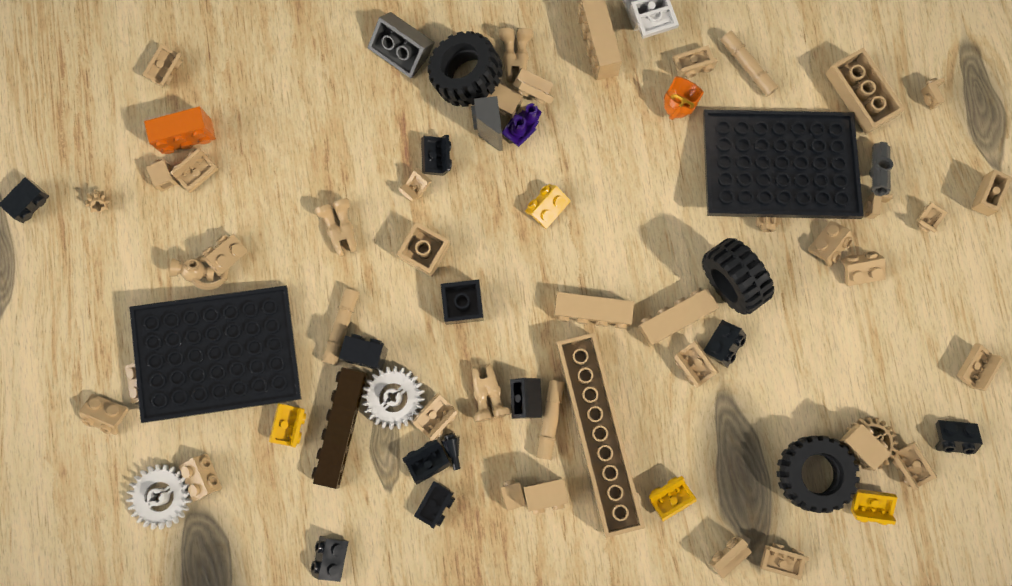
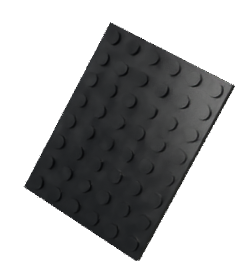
[703,110,864,219]
[129,285,302,423]

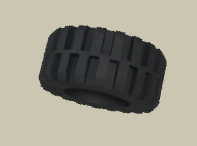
[428,31,503,107]
[702,238,774,315]
[776,436,860,513]

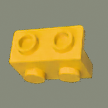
[525,184,570,229]
[269,403,306,448]
[648,476,697,522]
[850,489,898,525]

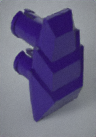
[502,103,542,147]

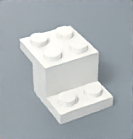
[623,0,679,39]

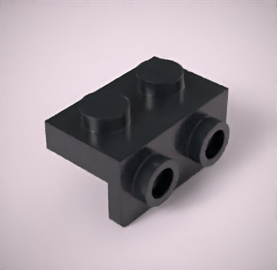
[421,135,452,176]
[703,320,746,368]
[935,420,983,455]
[402,439,451,485]
[414,481,455,529]
[311,536,349,582]

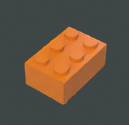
[144,106,216,154]

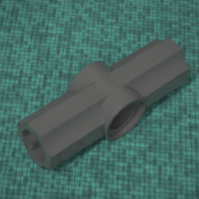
[869,141,893,196]

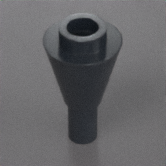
[441,433,461,470]

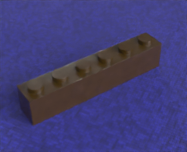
[312,367,367,489]

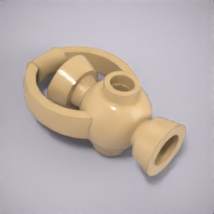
[169,255,229,290]

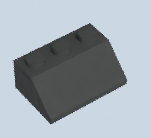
[367,12,435,78]
[471,96,503,151]

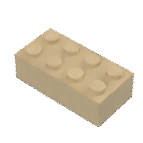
[576,0,622,80]
[825,47,905,135]

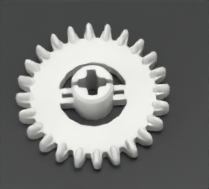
[361,366,425,430]
[126,464,192,530]

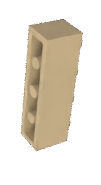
[638,288,719,347]
[554,292,634,329]

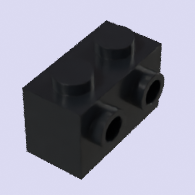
[0,177,49,223]
[510,378,542,419]

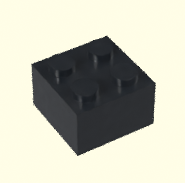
[441,279,484,325]
[339,334,388,370]

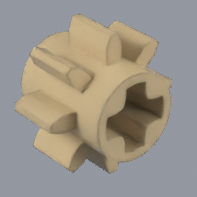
[85,189,110,214]
[756,217,781,232]

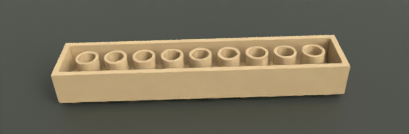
[556,333,645,538]

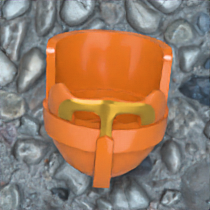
[664,76,704,120]

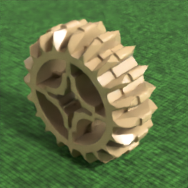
[843,417,899,470]

